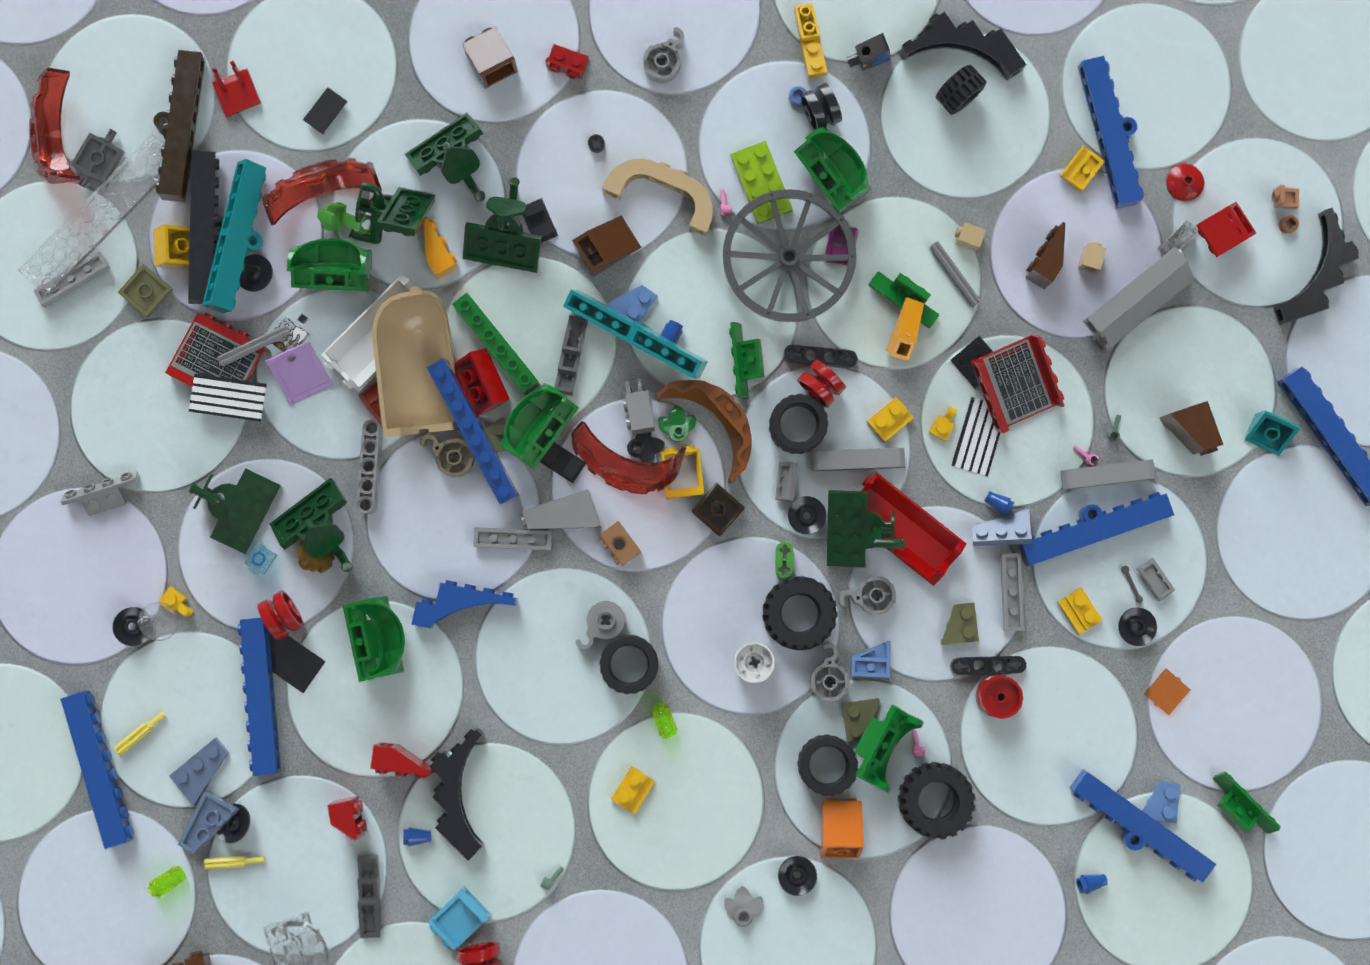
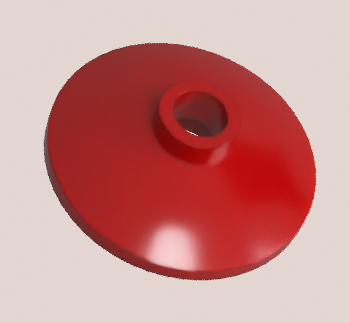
[1166,164,1204,201]

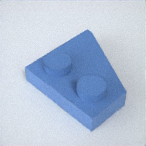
[606,285,658,322]
[850,641,890,679]
[1142,781,1180,823]

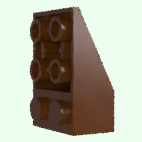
[572,215,641,277]
[1025,222,1066,289]

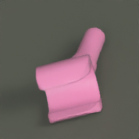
[720,190,731,217]
[1073,445,1099,466]
[912,730,925,758]

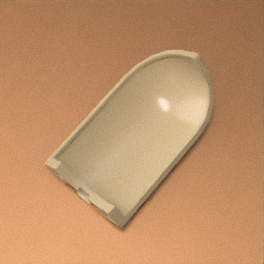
[372,287,459,437]

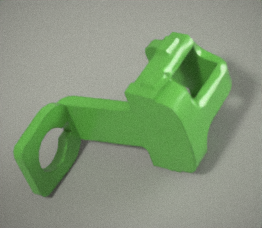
[317,202,371,234]

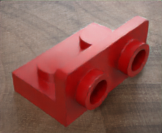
[545,44,589,79]

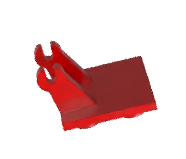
[212,60,262,117]

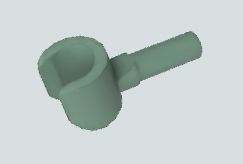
[1107,415,1121,441]
[541,866,564,890]

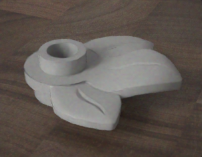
[724,886,763,927]

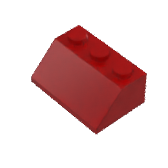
[454,348,510,417]

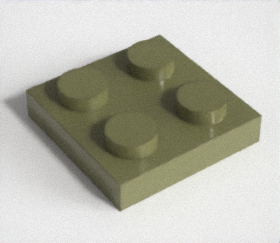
[118,264,174,318]

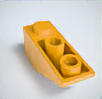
[424,216,457,279]
[886,297,924,361]

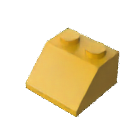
[153,224,190,269]

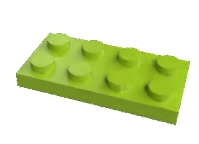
[730,141,793,225]

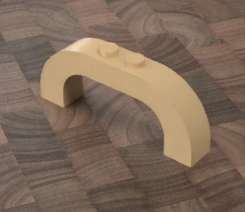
[602,159,713,237]

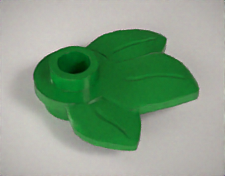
[658,406,696,442]

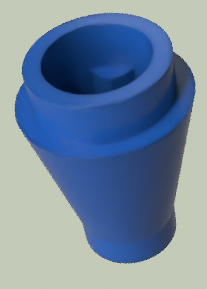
[984,491,1015,515]
[403,827,431,847]
[1076,874,1108,894]

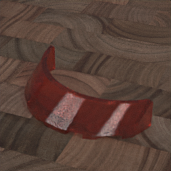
[29,68,81,184]
[262,158,382,226]
[571,421,686,494]

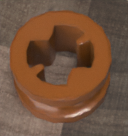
[1279,215,1299,234]

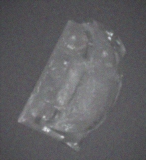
[263,912,329,965]

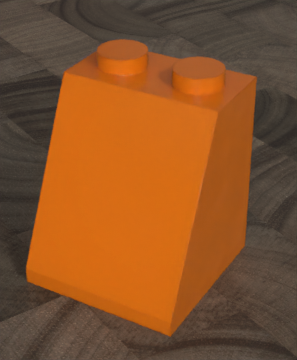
[820,798,864,858]

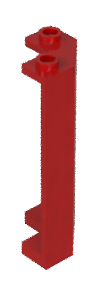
[861,472,967,586]

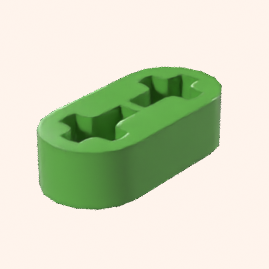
[775,542,793,578]

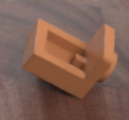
[1271,185,1299,209]

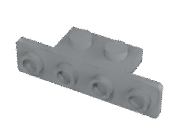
[61,472,139,516]

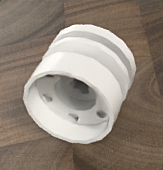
[734,642,775,683]

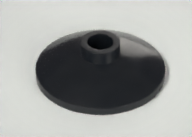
[239,254,273,292]
[788,496,826,535]
[112,607,153,646]
[1118,607,1157,646]
[217,804,250,843]
[778,856,817,896]

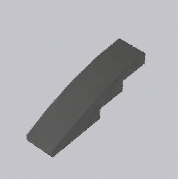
[554,315,588,396]
[357,855,381,938]

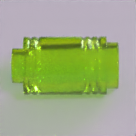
[650,701,678,739]
[148,866,186,898]

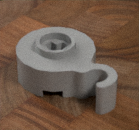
[643,27,684,83]
[838,576,896,615]
[575,601,625,649]
[809,643,850,702]

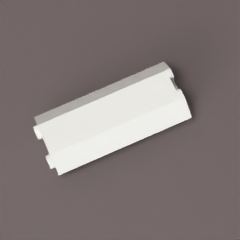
[321,274,416,392]

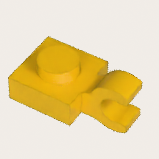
[929,406,957,442]
[158,586,194,617]

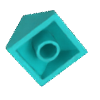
[1245,410,1300,456]

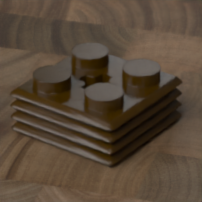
[692,483,745,536]

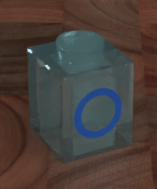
[244,544,277,575]

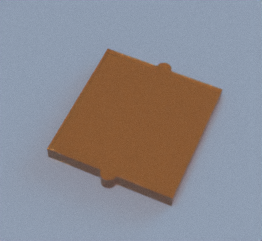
[1144,668,1191,715]

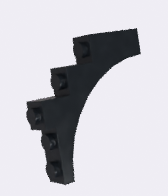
[900,11,1027,81]
[1273,207,1359,325]
[429,728,484,861]

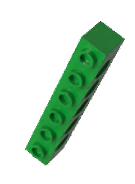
[452,293,540,396]

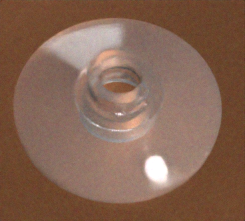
[138,602,179,641]

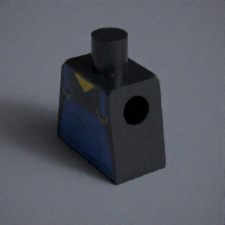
[846,33,891,70]

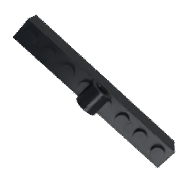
[188,150,223,304]

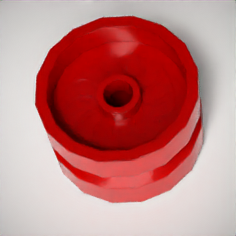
[797,360,846,408]
[257,590,304,641]
[975,675,1023,719]
[456,942,503,965]

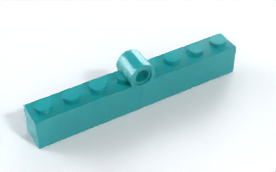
[202,159,266,313]
[563,289,708,379]

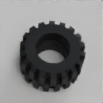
[936,65,987,115]

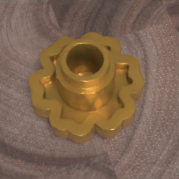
[296,540,335,573]

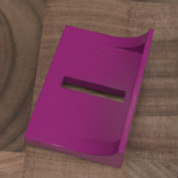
[824,226,858,266]

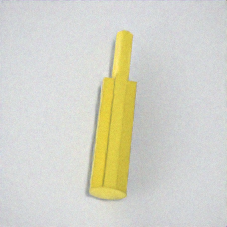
[114,712,166,756]
[204,855,265,870]

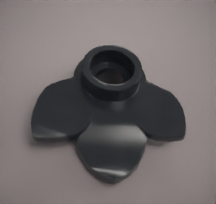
[627,432,665,465]

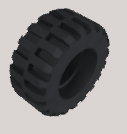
[762,576,838,651]
[898,762,976,840]

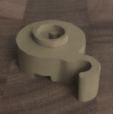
[420,434,475,477]

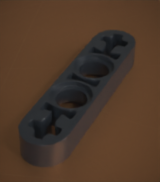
[783,345,858,368]
[950,656,1027,675]

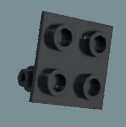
[951,336,993,389]

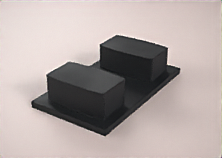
[303,87,348,134]
[523,198,558,243]
[540,442,586,483]

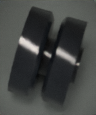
[800,83,842,131]

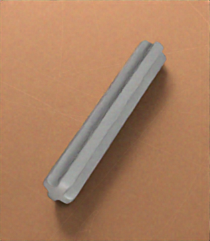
[930,241,980,307]
[217,325,291,366]

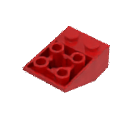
[1196,201,1257,258]
[370,742,434,779]

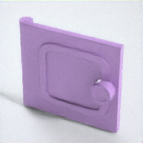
[265,341,334,405]

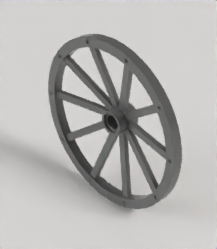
[723,189,856,322]

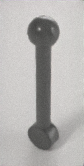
[1121,566,1143,603]

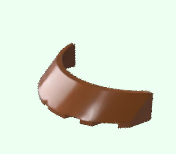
[655,380,752,483]

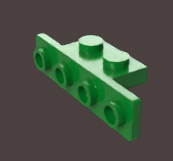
[868,271,939,329]
[729,322,764,399]
[1213,772,1281,834]

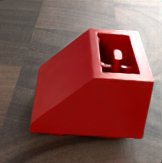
[327,796,367,840]

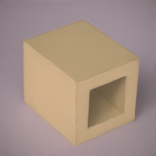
[954,222,986,251]
[1078,242,1107,274]

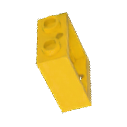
[661,446,704,499]

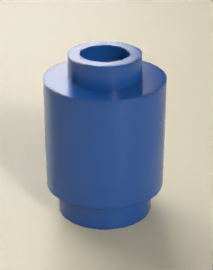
[660,320,683,344]

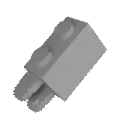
[623,379,655,435]

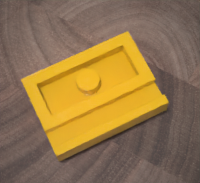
[1059,145,1105,192]
[867,397,914,442]
[1057,587,1103,635]
[611,766,655,814]

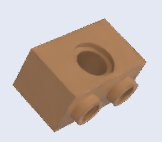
[600,521,642,566]

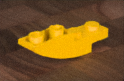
[794,3,828,79]

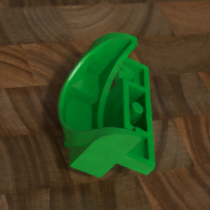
[793,127,872,212]
[287,238,372,292]
[498,383,579,470]
[343,596,405,682]
[854,705,924,793]

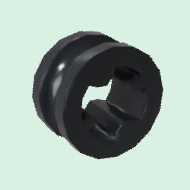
[588,134,605,153]

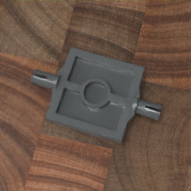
[71,129,125,188]

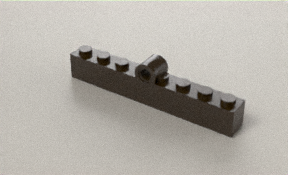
[153,50,205,202]

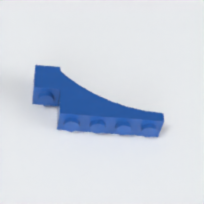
[411,580,518,628]

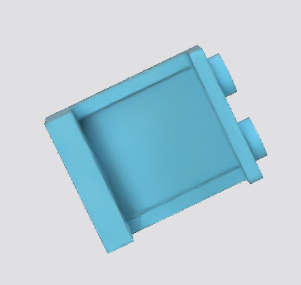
[428,886,491,951]

